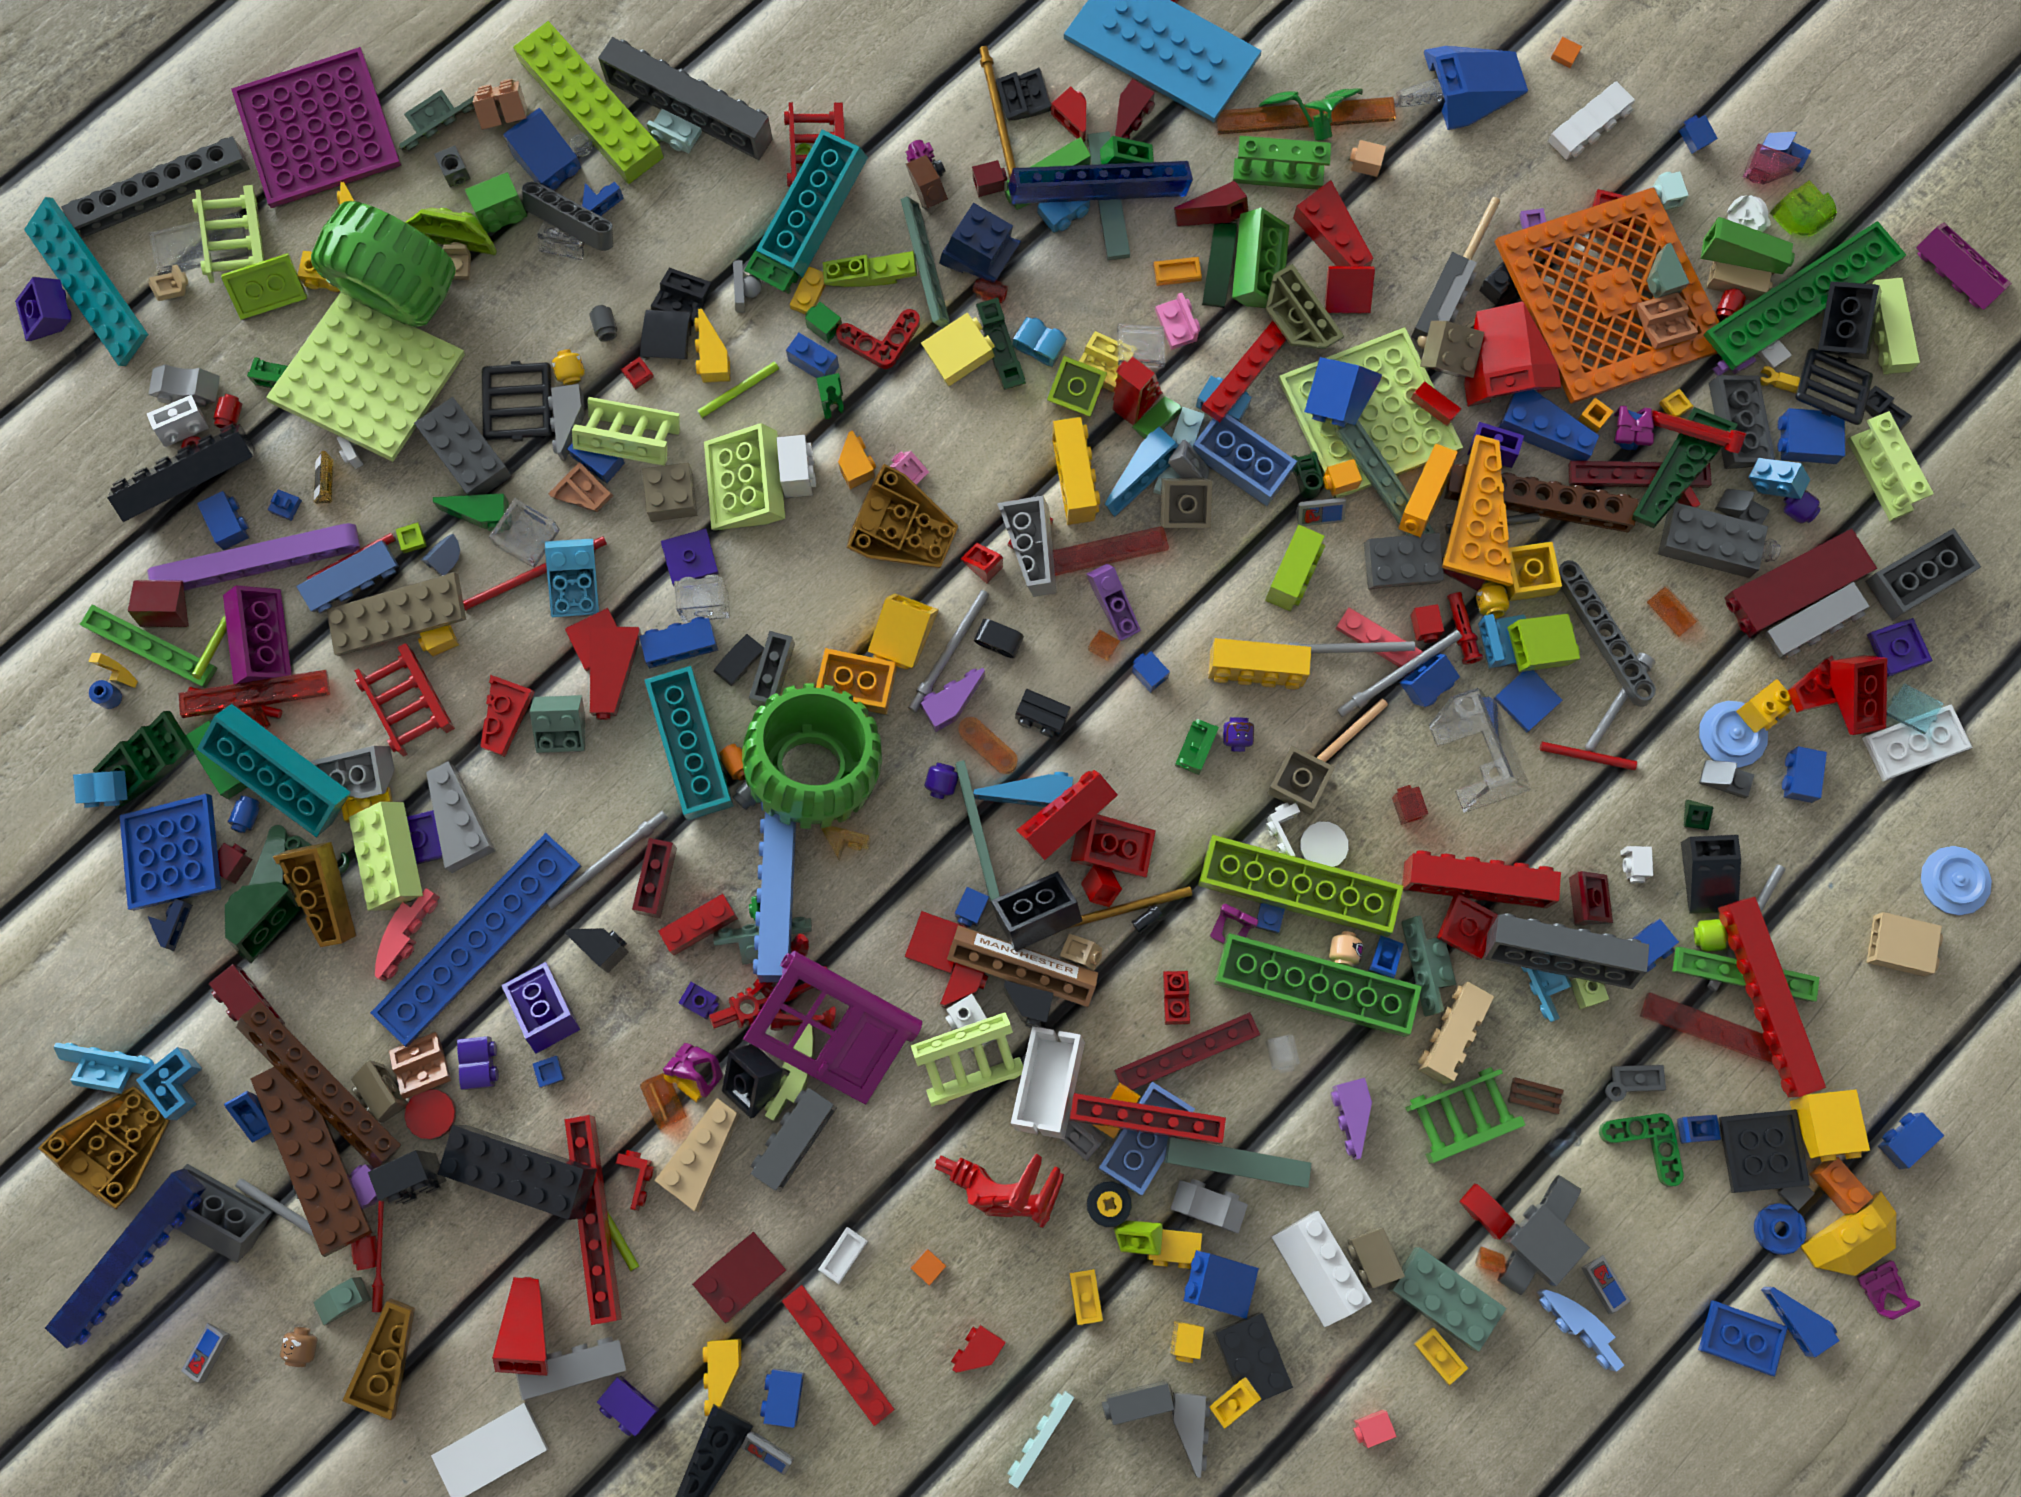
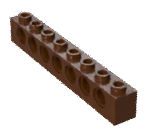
[1444,464,1639,533]
[236,1002,401,1169]

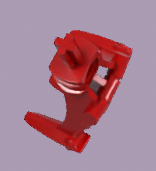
[709,934,836,1031]
[935,1154,1064,1228]

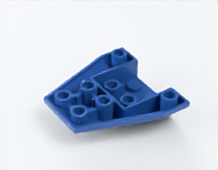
[1424,46,1528,130]

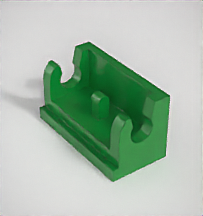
[744,250,799,294]
[247,357,288,388]
[816,373,844,419]
[1175,719,1219,775]

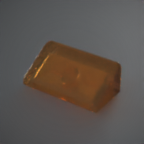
[1647,586,1699,637]
[640,1073,687,1130]

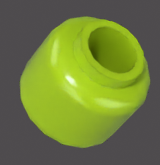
[1693,919,1728,952]

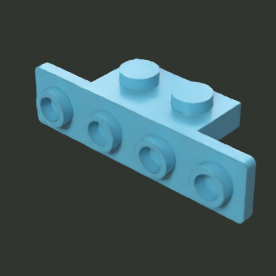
[1521,967,1572,1022]
[54,1043,154,1094]

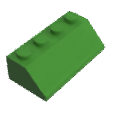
[1232,207,1290,308]

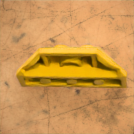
[1800,1191,1896,1276]

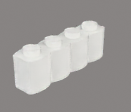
[1548,81,1635,160]

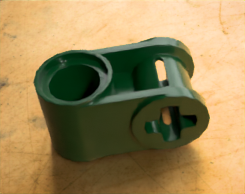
[1291,451,1323,499]

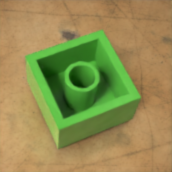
[465,172,527,233]

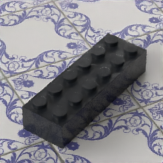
[107,423,255,522]
[437,1125,597,1220]

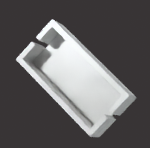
[1011,1026,1085,1139]

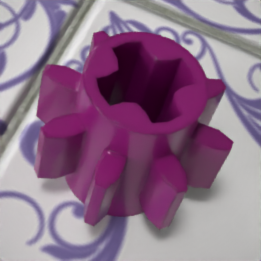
[905,140,935,163]

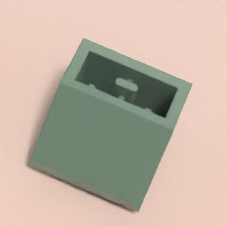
[530,695,585,753]

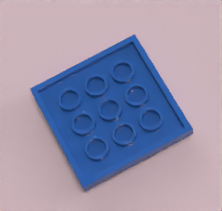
[119,794,221,911]

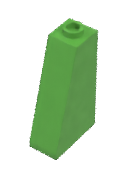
[1005,137,1091,210]
[1700,217,1795,274]

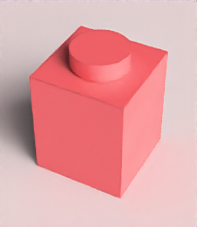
[1353,1410,1397,1448]

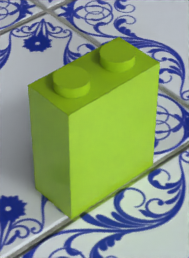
[1507,614,1581,672]

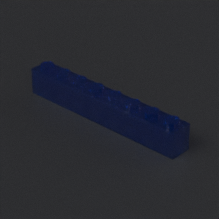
[1008,161,1193,204]
[45,1168,207,1349]

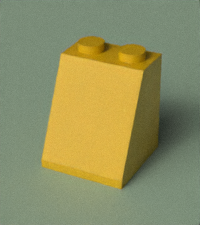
[868,593,939,669]
[1789,1089,1870,1162]

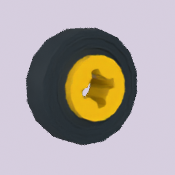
[1087,1181,1132,1227]

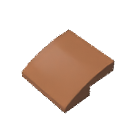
[1637,292,1698,349]
[389,1032,451,1100]

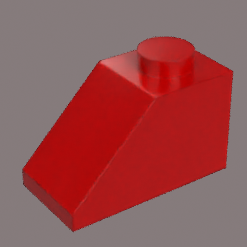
[1051,86,1086,142]
[940,963,989,1008]

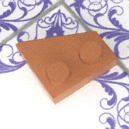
[548,462,614,512]

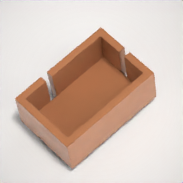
[473,79,527,130]

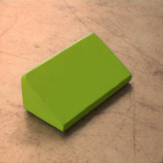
[1114,1220,1163,1255]

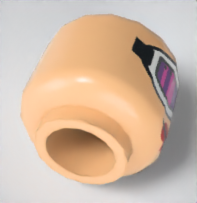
[1329,931,1363,967]

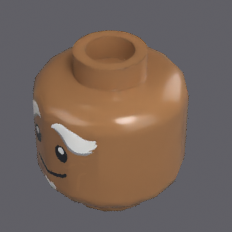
[280,1327,318,1367]

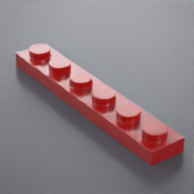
[1201,320,1287,422]
[782,1285,895,1426]

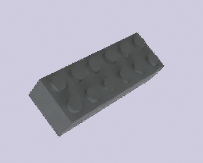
[1485,914,1649,989]

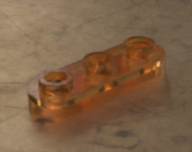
[958,717,1018,774]

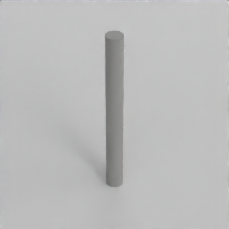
[235,1178,314,1237]

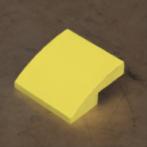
[1079,331,1136,393]

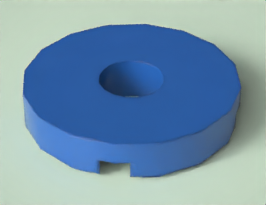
[1754,1203,1807,1255]

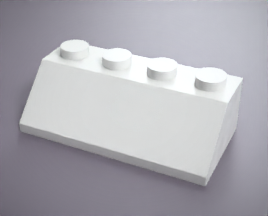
[1272,1211,1372,1327]

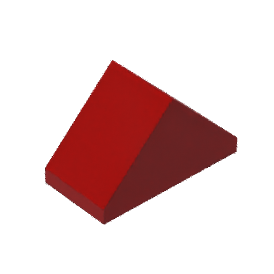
[961,543,1003,584]

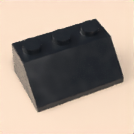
[1818,281,1882,360]

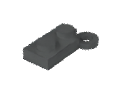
[1605,1065,1666,1102]

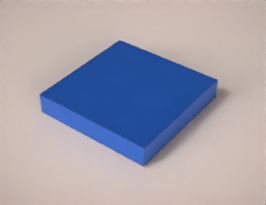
[1494,670,1563,733]

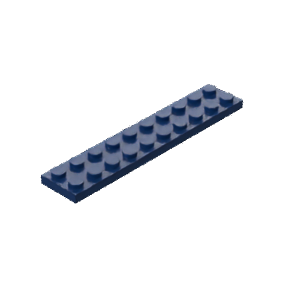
[370,833,582,1047]

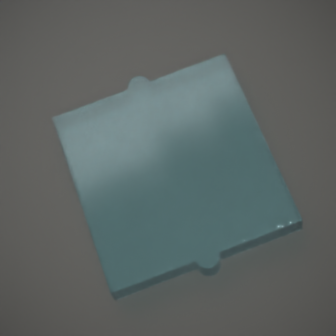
[1887,683,1944,735]

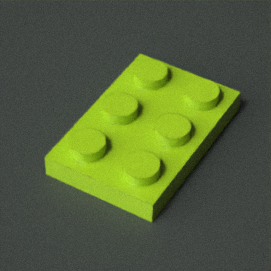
[221,253,307,320]

